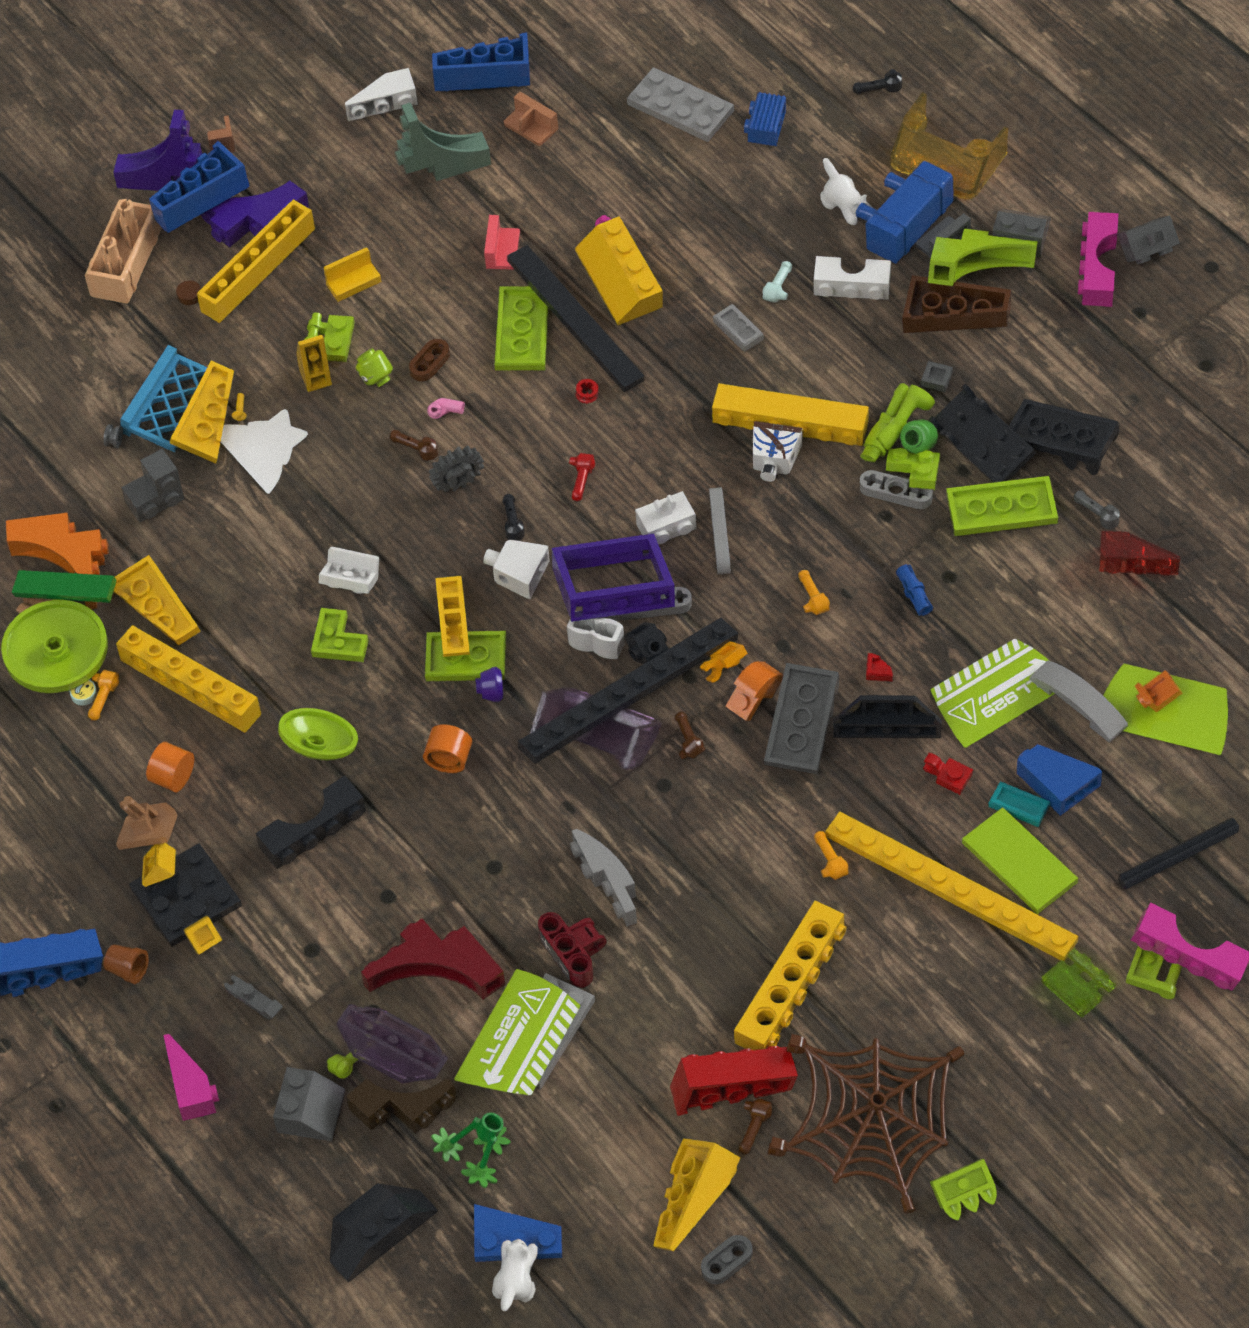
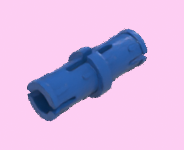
[896,564,933,616]

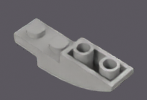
[570,829,637,926]

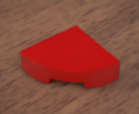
[866,653,893,682]

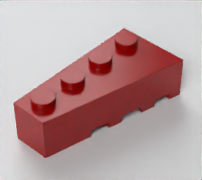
[670,1046,798,1116]

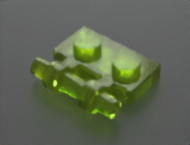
[1042,948,1116,1018]

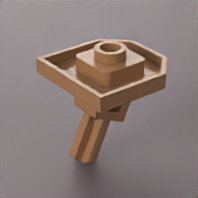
[116,796,178,850]

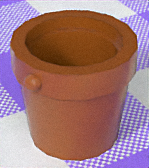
[103,944,149,984]

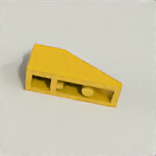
[296,335,332,392]

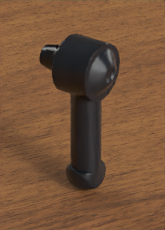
[852,69,902,95]
[502,494,525,541]

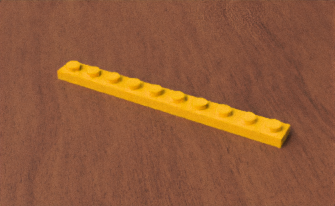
[825,811,1078,962]

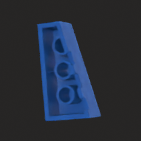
[432,32,530,91]
[149,141,250,233]
[0,929,103,997]

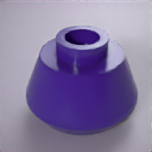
[475,666,503,703]

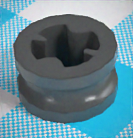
[104,424,123,449]

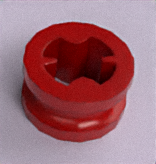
[576,379,598,404]

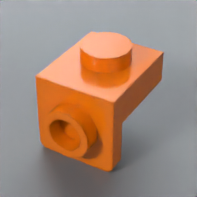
[1134,670,1182,712]

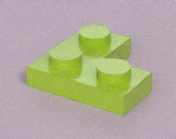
[886,448,940,490]
[311,608,369,662]

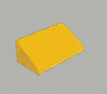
[142,843,176,887]

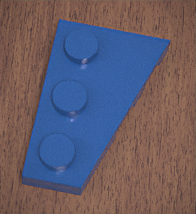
[474,1204,562,1262]

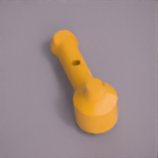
[798,570,830,615]
[88,670,119,721]
[814,831,849,880]

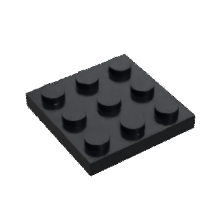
[129,843,242,947]

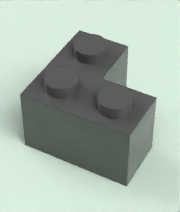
[121,449,184,522]

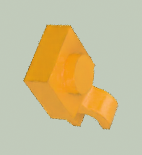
[700,641,748,683]

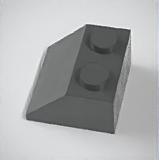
[993,208,1051,257]
[273,1067,346,1141]

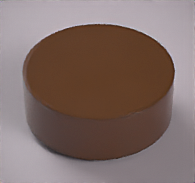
[176,281,201,305]

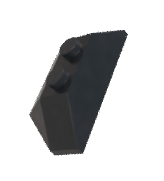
[833,695,942,738]
[330,1183,438,1283]

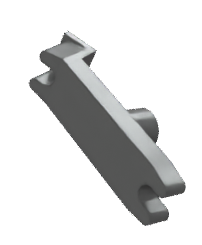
[224,975,283,1020]

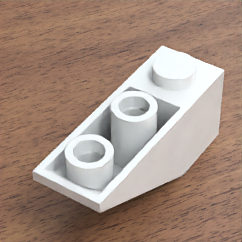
[345,68,418,121]

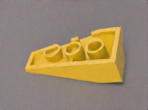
[653,1138,740,1251]

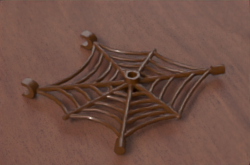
[767,1034,964,1214]

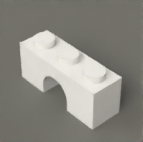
[814,256,891,300]

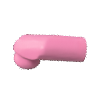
[427,398,465,419]

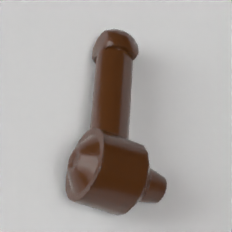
[389,430,438,461]
[674,711,705,759]
[739,1098,773,1155]

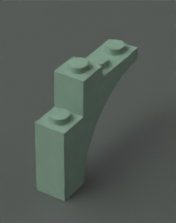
[395,102,491,181]

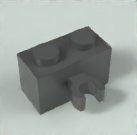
[1117,215,1180,264]

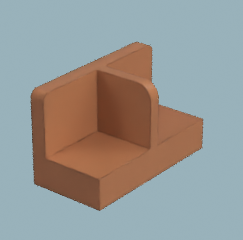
[504,92,558,146]

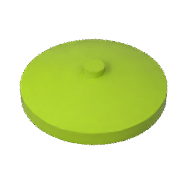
[1,600,108,693]

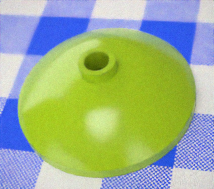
[278,708,358,761]

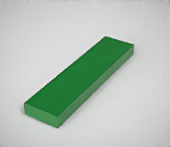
[12,570,117,603]

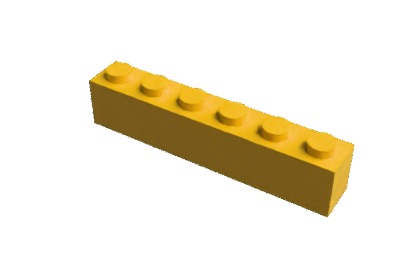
[197,200,315,323]
[712,383,869,446]

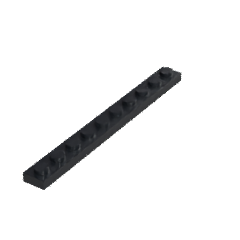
[518,618,738,764]

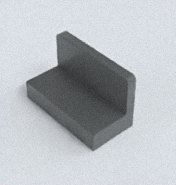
[916,213,971,258]

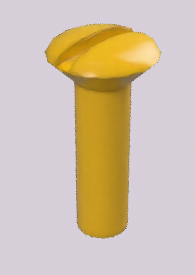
[232,393,247,421]

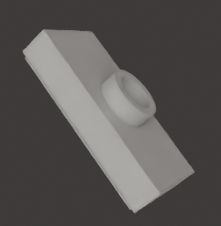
[713,304,764,352]

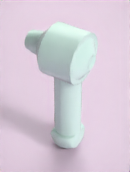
[762,261,792,303]

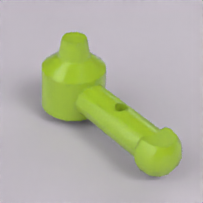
[327,1036,379,1078]

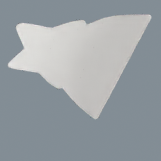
[221,409,308,494]

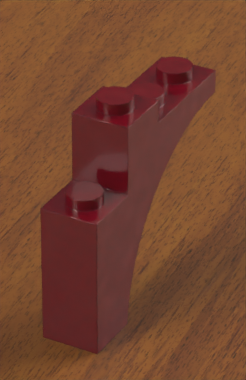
[361,919,506,1000]

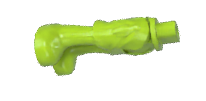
[860,383,935,462]

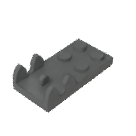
[764,663,839,774]

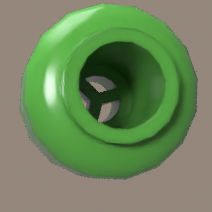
[900,419,938,454]

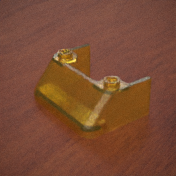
[890,92,1008,199]

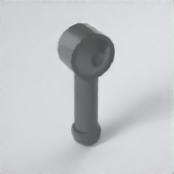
[1073,491,1120,529]

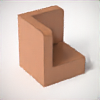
[207,116,235,153]

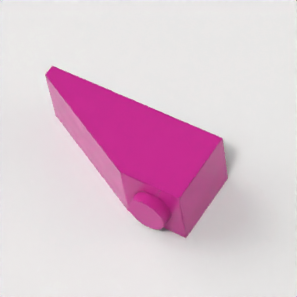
[163,1034,219,1121]

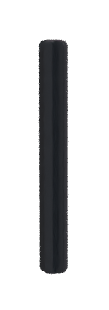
[1118,818,1240,889]

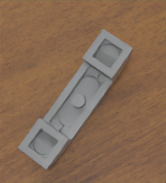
[1030,661,1128,743]

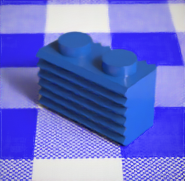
[744,92,786,146]

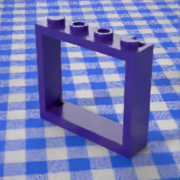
[552,533,675,622]

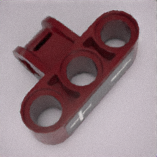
[538,912,607,988]

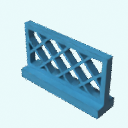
[120,345,207,452]

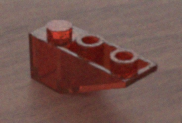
[1099,531,1180,576]

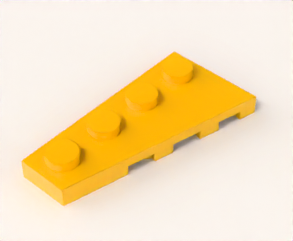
[170,361,234,464]
[113,555,201,645]

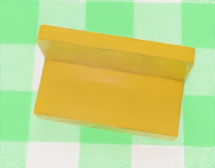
[324,247,382,302]

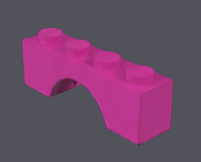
[1078,212,1118,307]
[1131,902,1249,991]

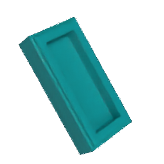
[989,781,1050,827]

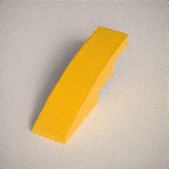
[435,576,470,657]

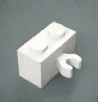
[635,491,696,544]

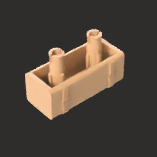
[85,199,162,304]

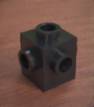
[623,622,669,664]

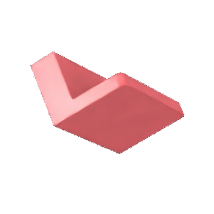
[484,215,520,270]

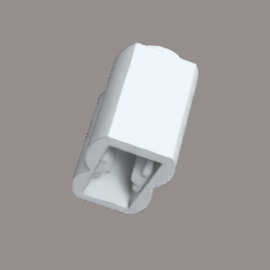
[567,611,625,659]

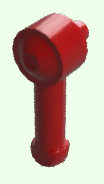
[569,453,595,502]

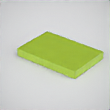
[425,631,506,681]

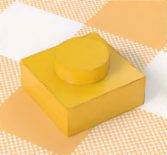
[183,916,222,954]

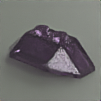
[337,1004,448,1084]

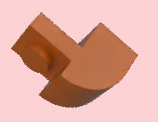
[725,661,783,721]

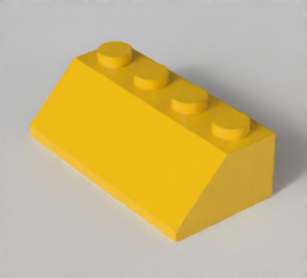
[575,216,663,325]

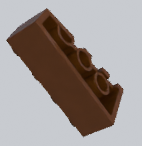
[902,275,1011,333]

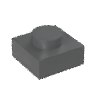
[921,361,953,392]

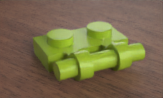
[304,312,355,362]

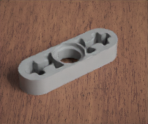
[860,470,933,509]

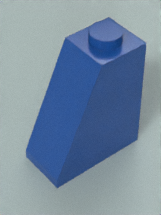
[1017,744,1102,816]

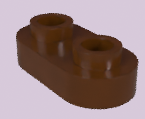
[409,339,450,382]

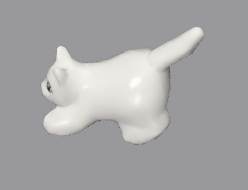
[821,158,873,225]
[492,1239,538,1311]

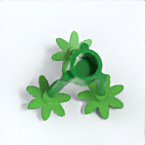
[431,1112,510,1188]

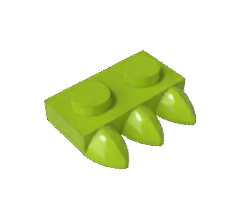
[930,1159,997,1220]

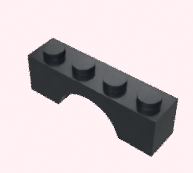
[255,776,366,869]

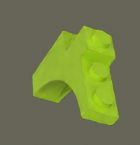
[928,229,1038,286]

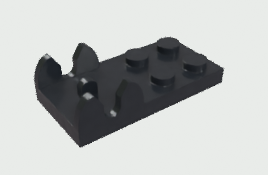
[928,384,1036,483]
[1009,399,1120,475]

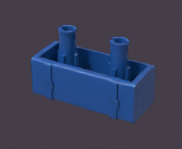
[856,161,953,264]

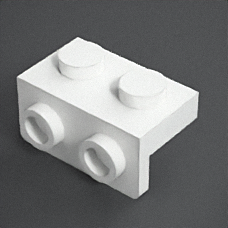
[319,547,379,594]

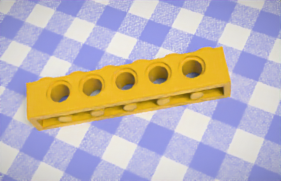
[116,625,261,733]
[734,900,847,1050]

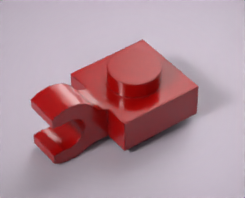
[923,753,973,795]

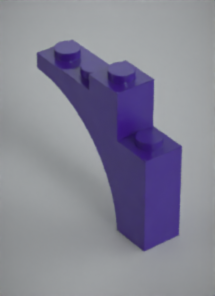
[113,110,203,191]
[201,180,309,247]

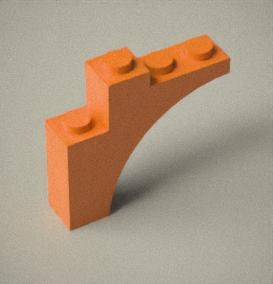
[6,513,109,609]

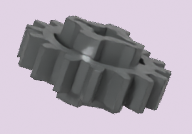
[429,446,484,492]

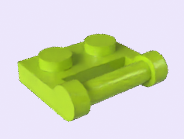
[1126,946,1183,999]

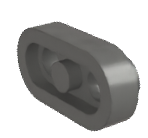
[701,1235,753,1284]

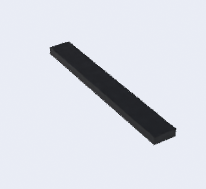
[507,245,645,392]

